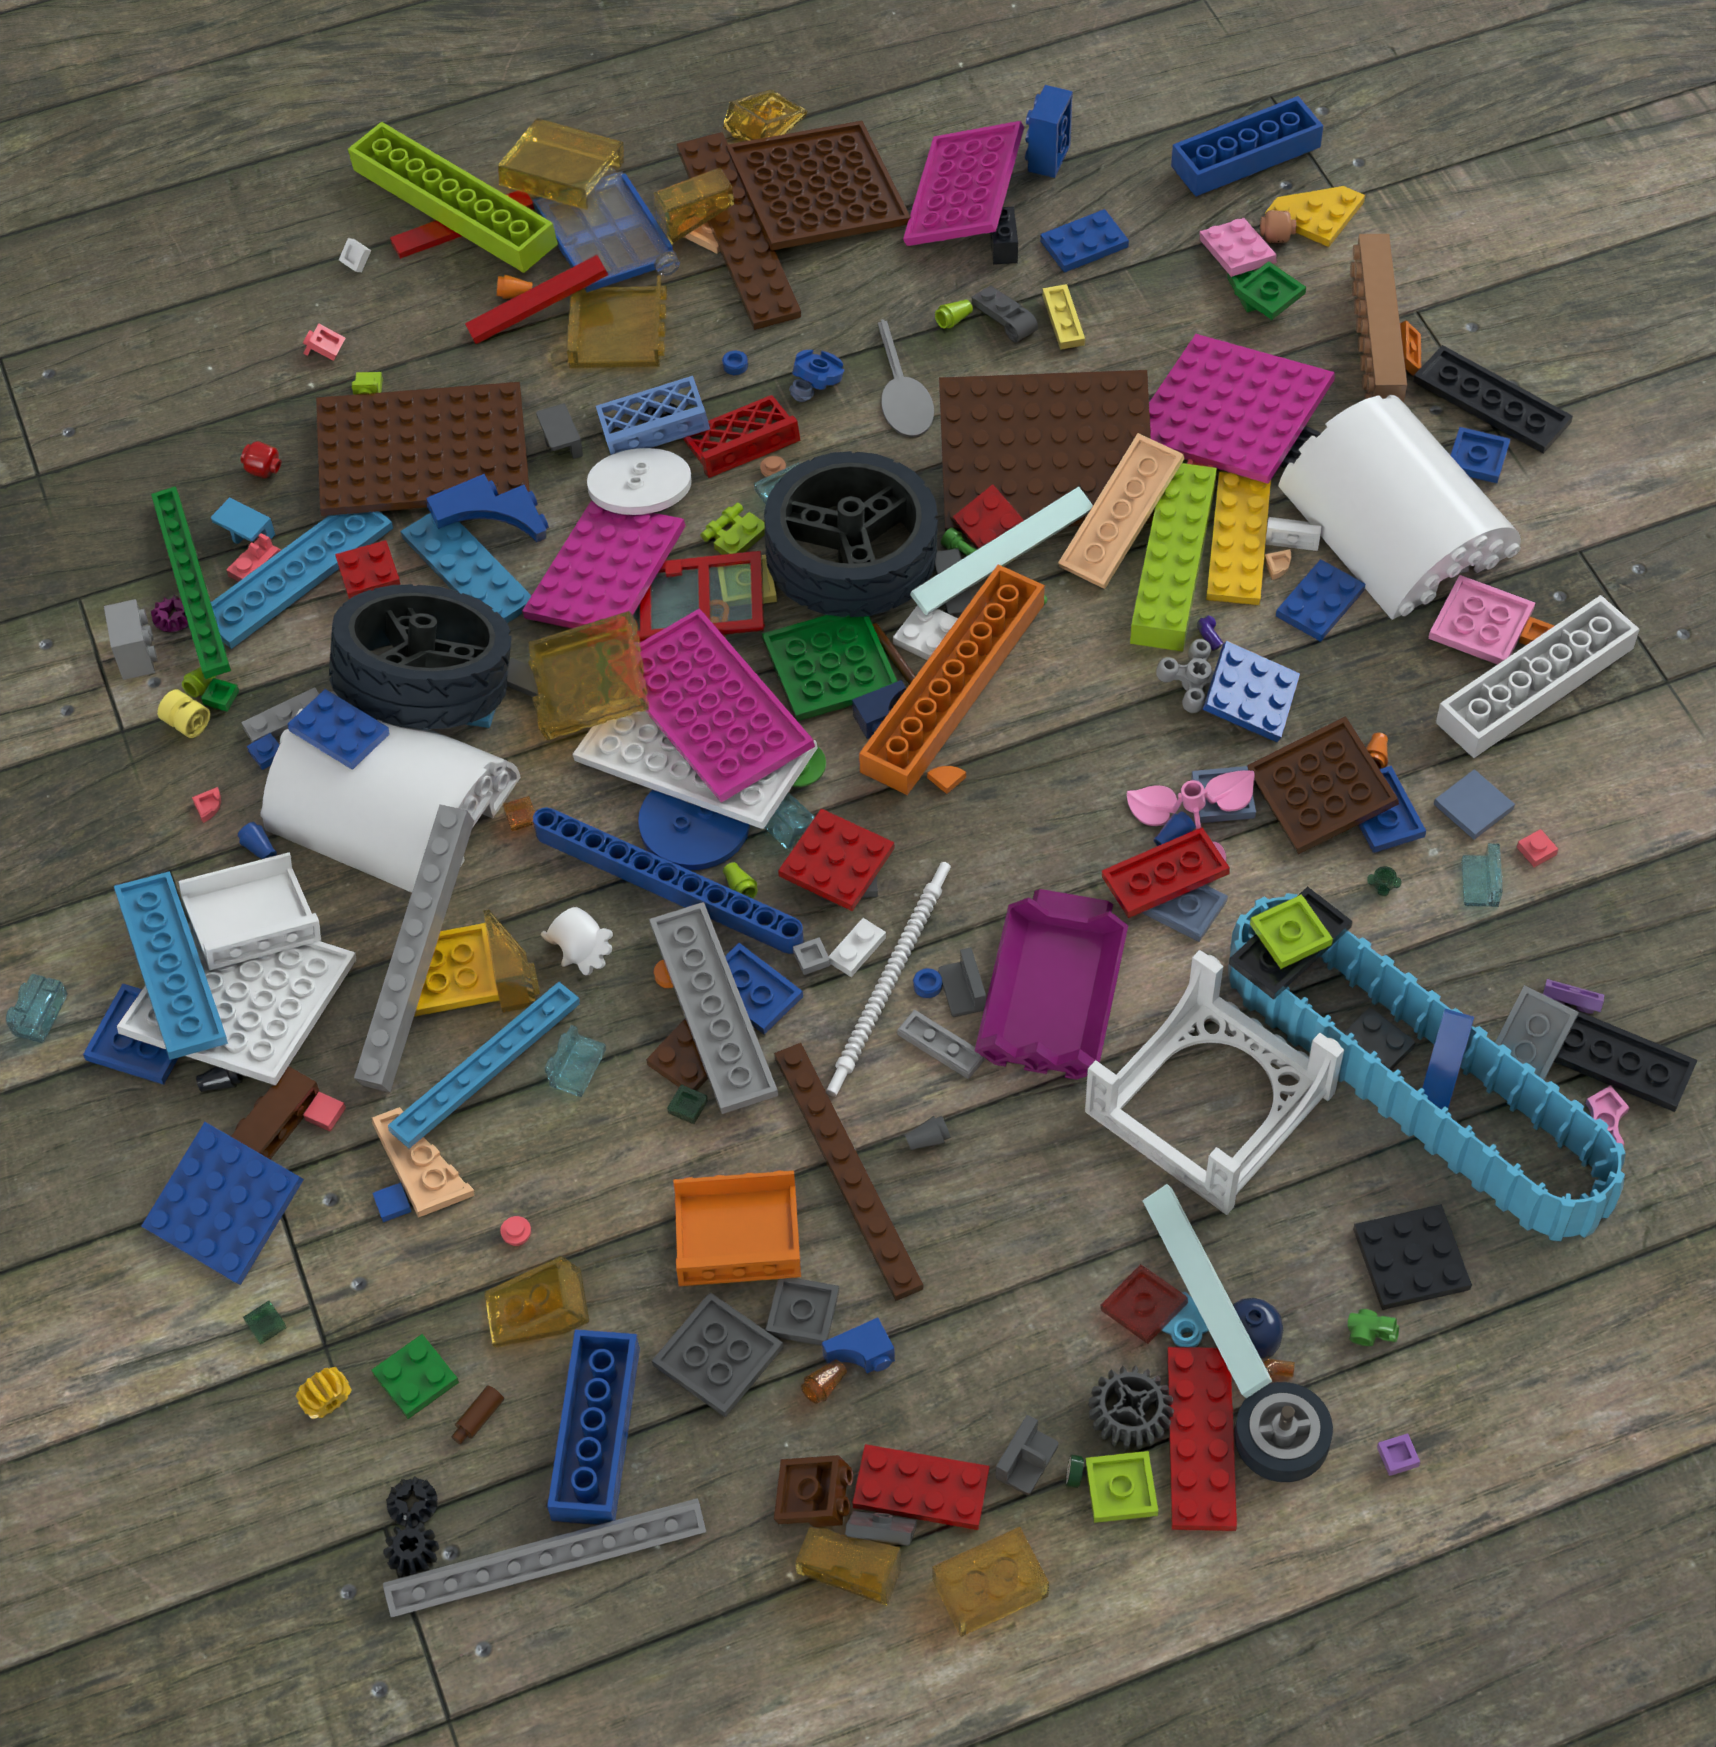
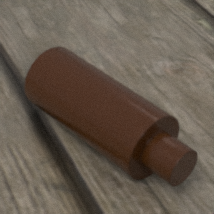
[451,1385,504,1444]

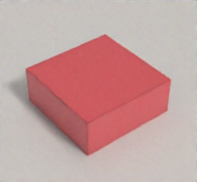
[303,1092,346,1132]

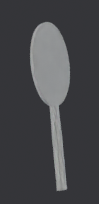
[878,319,934,437]

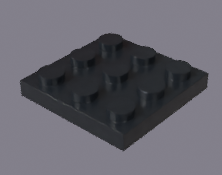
[1353,1204,1472,1310]

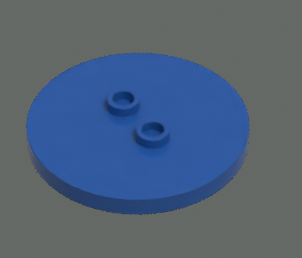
[638,790,750,870]

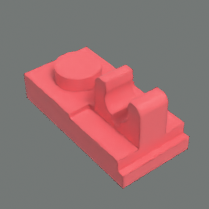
[226,533,281,582]

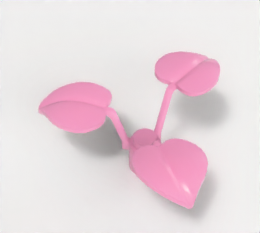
[1127,770,1255,861]

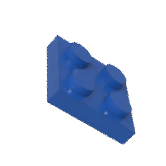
[1450,427,1510,483]

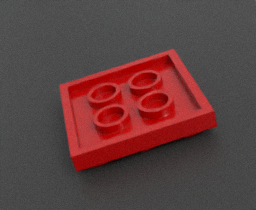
[778,808,895,911]

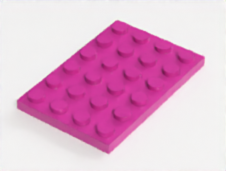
[903,121,1024,246]
[522,501,686,638]

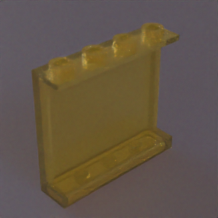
[498,118,624,210]
[567,275,667,368]

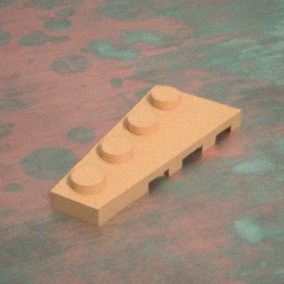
[372,1107,474,1218]

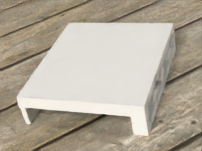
[179,853,321,971]

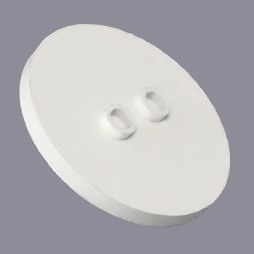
[587,448,691,515]

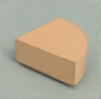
[1264,549,1291,580]

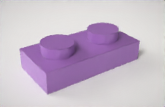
[1543,979,1604,1014]

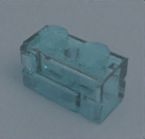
[6,974,68,1043]

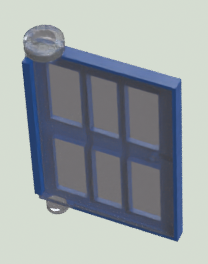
[533,168,680,293]

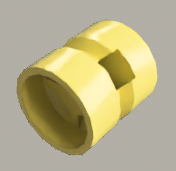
[157,689,210,738]

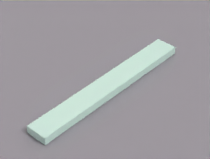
[910,487,1093,616]
[1142,1184,1272,1398]

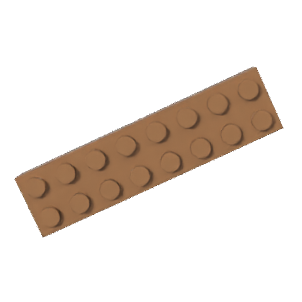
[1350,234,1407,403]

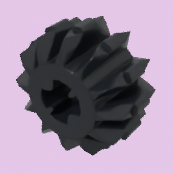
[383,1521,439,1577]

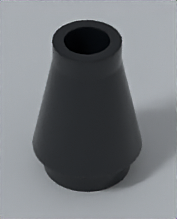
[196,1066,243,1092]

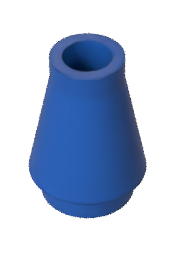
[1153,811,1196,846]
[238,822,277,860]

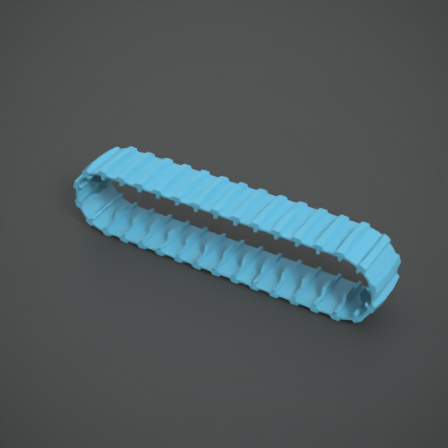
[1228,893,1626,1241]

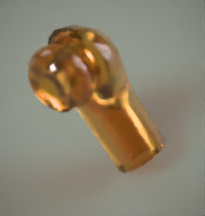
[1263,1359,1295,1377]

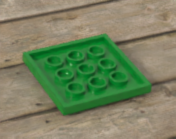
[762,615,898,721]

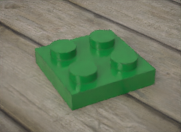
[1234,261,1306,320]
[371,1334,459,1419]

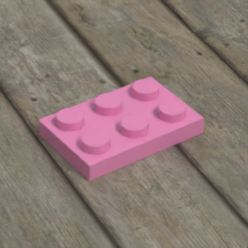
[1200,218,1277,277]

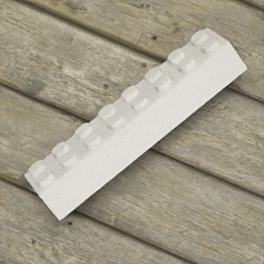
[1436,595,1639,758]

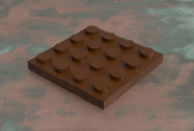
[1247,716,1399,855]

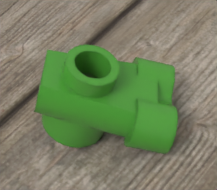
[1347,1309,1399,1346]

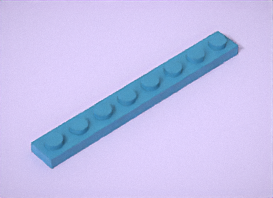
[388,982,580,1149]

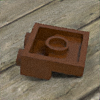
[774,1455,853,1527]

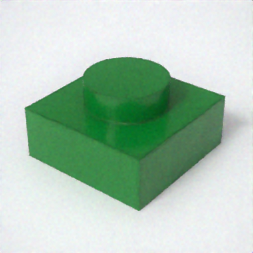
[201,678,239,712]

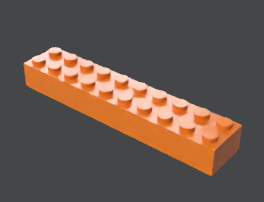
[859,564,1045,795]

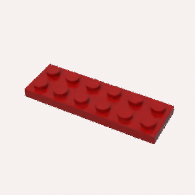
[1167,1347,1237,1531]

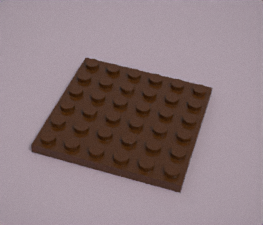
[726,121,911,251]

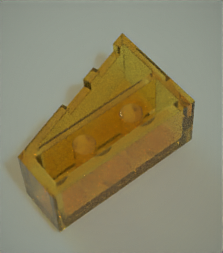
[795,1527,901,1606]

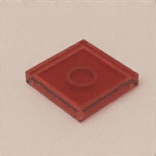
[1100,1264,1188,1344]

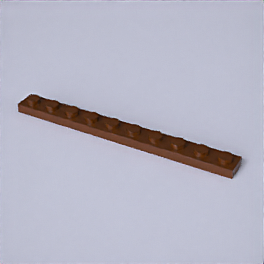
[774,1043,923,1301]

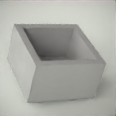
[104,599,158,680]

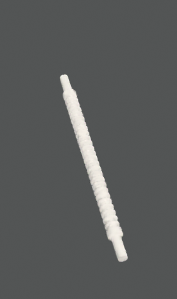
[826,862,951,1097]

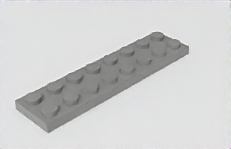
[649,902,778,1114]

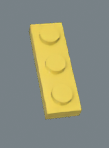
[1042,284,1085,350]

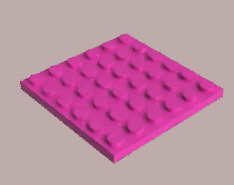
[1149,334,1335,484]

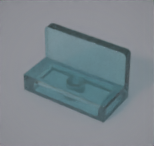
[1461,843,1503,907]

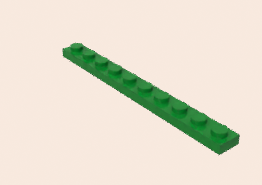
[151,486,231,679]

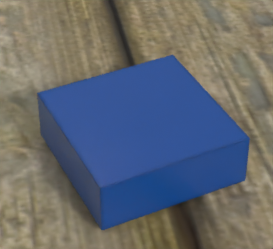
[372,1182,412,1222]

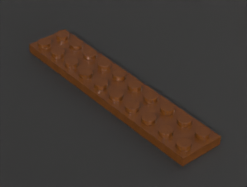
[677,132,801,330]

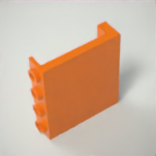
[673,1170,801,1286]

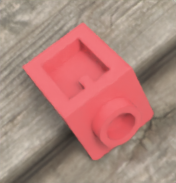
[303,324,346,361]

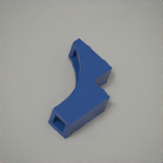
[426,474,549,542]

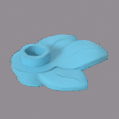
[1156,1292,1209,1347]

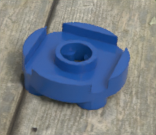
[792,350,844,389]

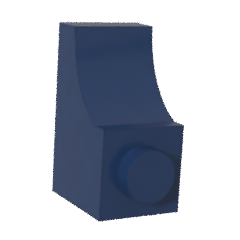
[852,680,906,739]

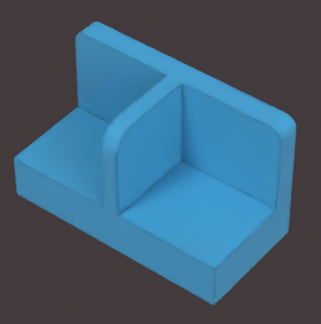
[211,497,275,544]

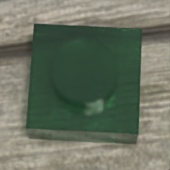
[667,1085,708,1124]
[243,1301,287,1345]

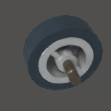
[1235,1382,1333,1482]

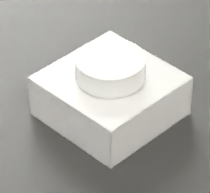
[339,238,371,273]

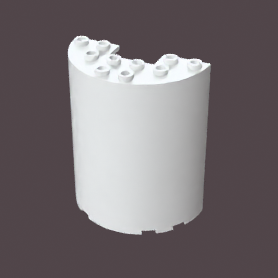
[1278,395,1521,620]
[260,691,521,892]

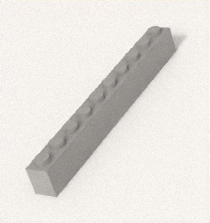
[354,804,474,1093]

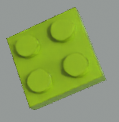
[1250,894,1333,969]
[1085,1451,1158,1523]

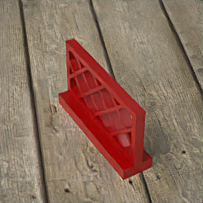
[682,395,801,478]

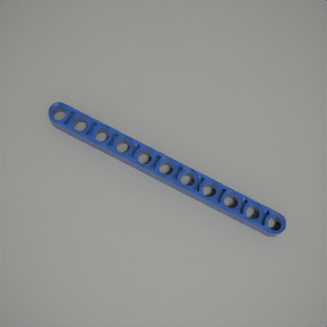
[533,807,804,954]

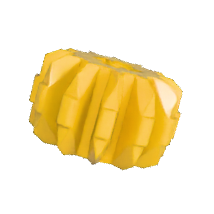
[296,1367,352,1419]

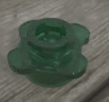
[1367,866,1402,896]

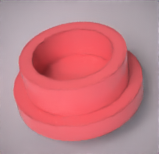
[500,1216,531,1246]

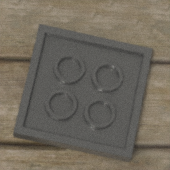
[652,1292,783,1418]

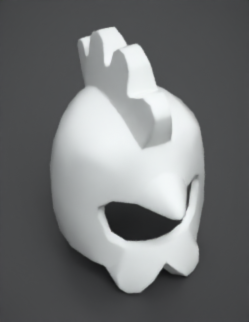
[540,907,613,975]

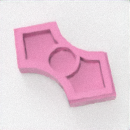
[1585,1085,1629,1146]

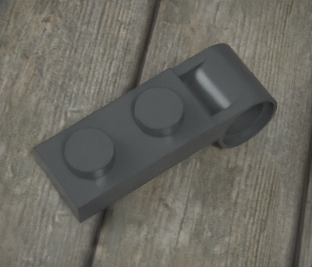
[971,285,1038,343]

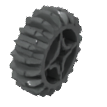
[1088,1365,1174,1451]

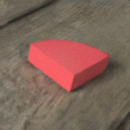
[192,787,221,823]

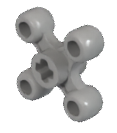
[1156,639,1214,713]

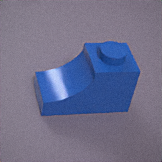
[822,1317,895,1373]

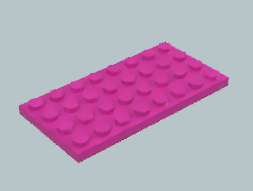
[608,608,815,803]

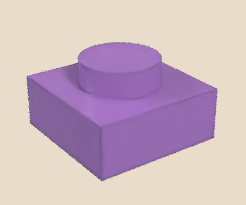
[1377,1434,1420,1476]

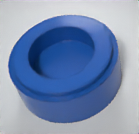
[722,350,748,375]
[913,968,942,998]

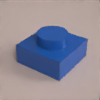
[247,733,280,770]

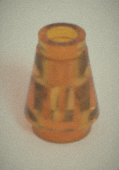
[801,1359,847,1404]

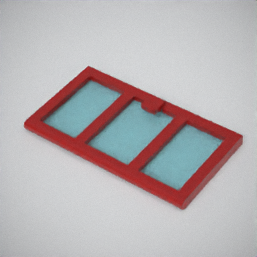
[587,551,765,649]

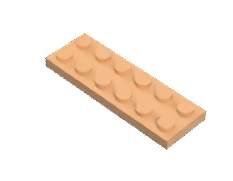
[1058,433,1184,589]

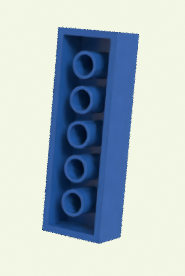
[1171,96,1323,197]
[547,1329,640,1525]

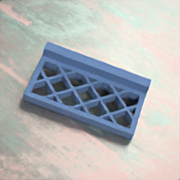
[596,376,710,455]

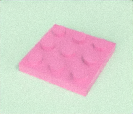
[1428,575,1535,665]

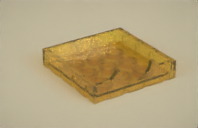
[528,611,649,740]

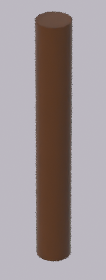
[872,623,916,685]

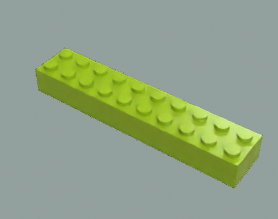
[348,122,558,273]

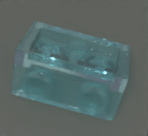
[765,792,815,848]
[545,1025,606,1097]

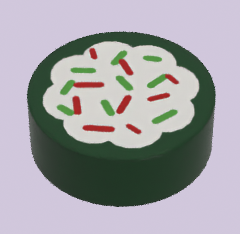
[1066,1454,1084,1488]

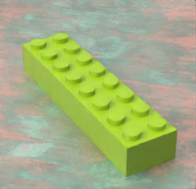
[1130,463,1217,652]

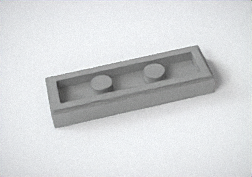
[897,1009,985,1080]

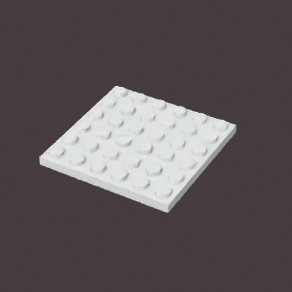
[117,922,356,1085]

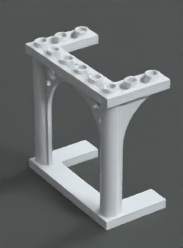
[1085,950,1344,1215]

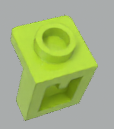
[352,372,383,395]

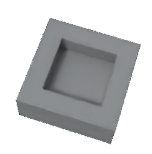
[793,937,830,975]

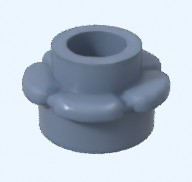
[789,379,814,402]

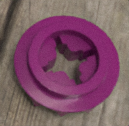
[151,595,189,632]

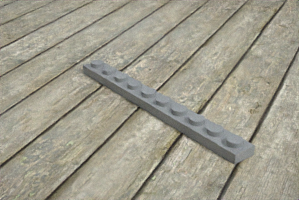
[383,1498,706,1617]

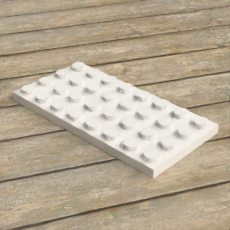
[573,685,818,829]

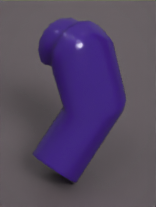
[1197,615,1224,651]

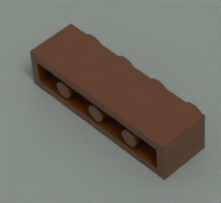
[231,1066,320,1159]

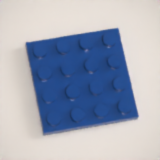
[142,1122,304,1285]

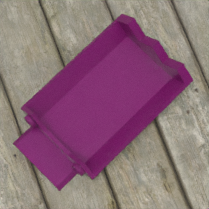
[974,889,1128,1080]

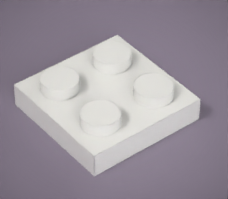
[893,605,958,660]

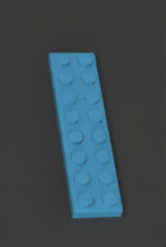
[211,511,393,649]
[114,871,228,1060]

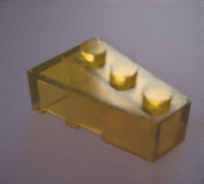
[653,168,734,244]

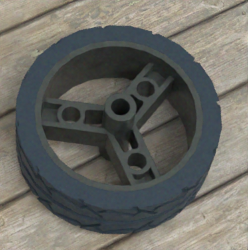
[764,451,938,617]
[329,584,512,729]

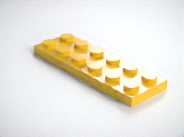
[1206,471,1271,605]

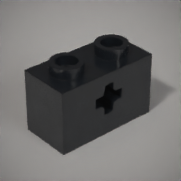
[989,207,1018,265]

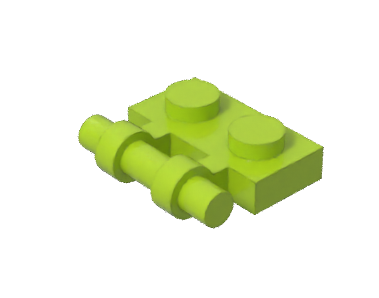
[700,503,765,555]

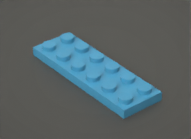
[400,513,531,623]

